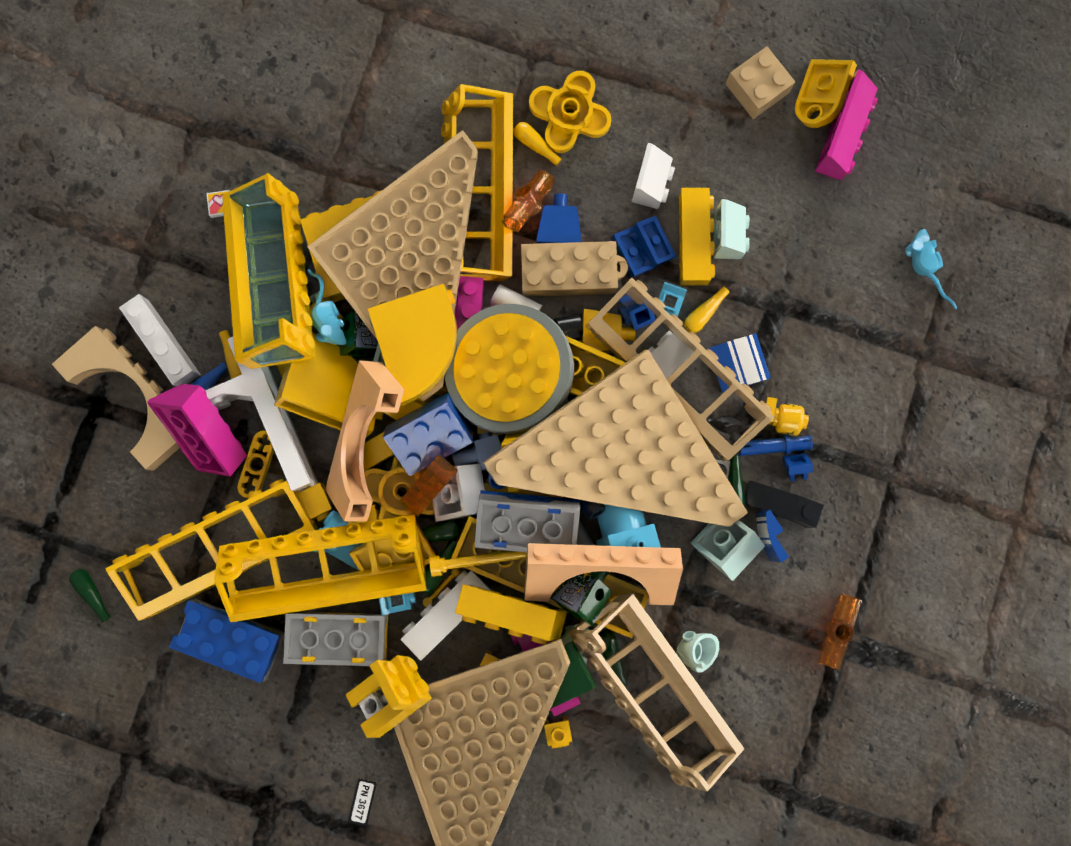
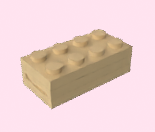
[521,241,628,297]

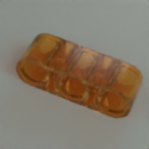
[400,454,458,516]

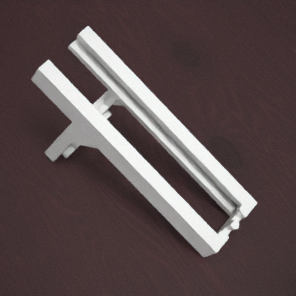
[205,337,318,492]

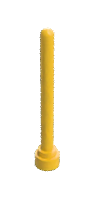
[429,551,527,577]

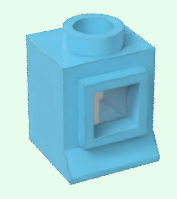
[657,282,687,318]
[379,592,416,615]

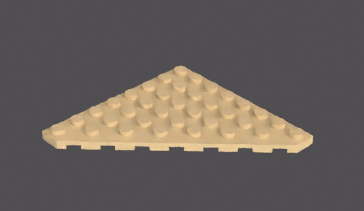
[307,130,478,402]
[482,350,748,527]
[388,639,570,846]

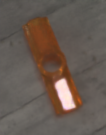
[502,170,555,232]
[818,593,862,670]

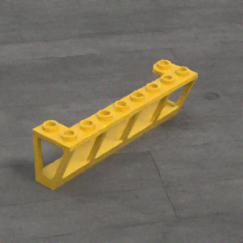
[441,84,513,281]
[105,479,319,621]
[214,514,427,622]

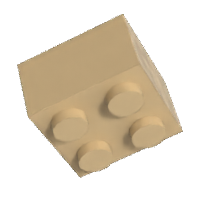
[726,46,796,119]

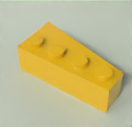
[455,584,567,644]

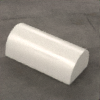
[490,284,542,311]

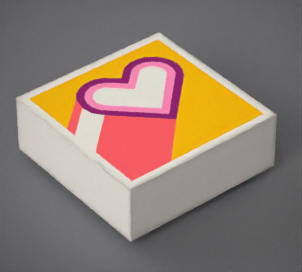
[206,190,230,218]

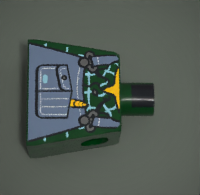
[340,305,378,358]
[551,571,611,626]

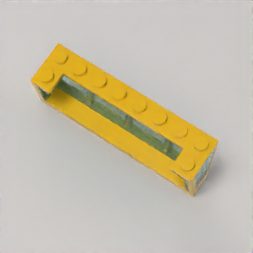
[222,173,315,369]

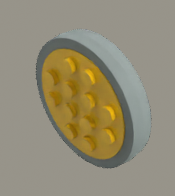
[445,304,574,434]

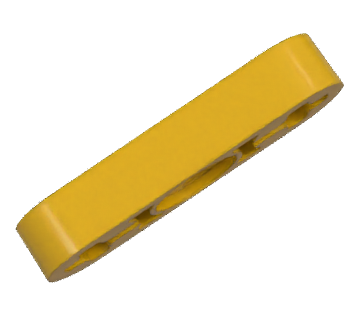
[237,431,274,498]

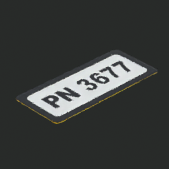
[348,778,377,826]

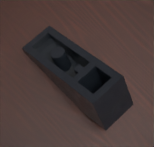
[745,481,824,528]

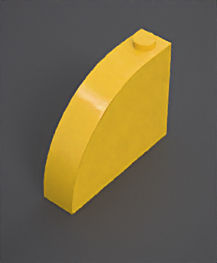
[368,284,457,405]
[274,332,376,437]

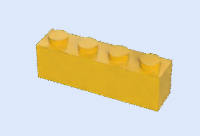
[678,188,715,285]

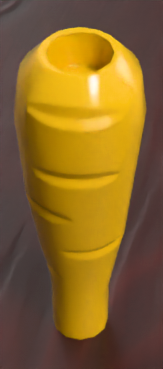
[514,122,562,166]
[684,287,730,333]
[219,330,242,379]

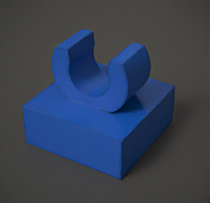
[783,453,813,482]

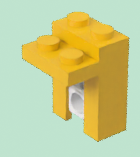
[346,655,432,738]

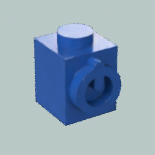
[617,295,656,330]

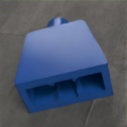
[537,193,582,244]

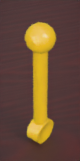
[423,568,461,607]

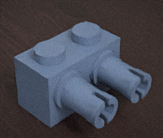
[452,432,502,473]

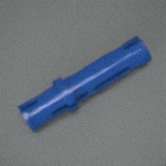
[739,435,813,456]

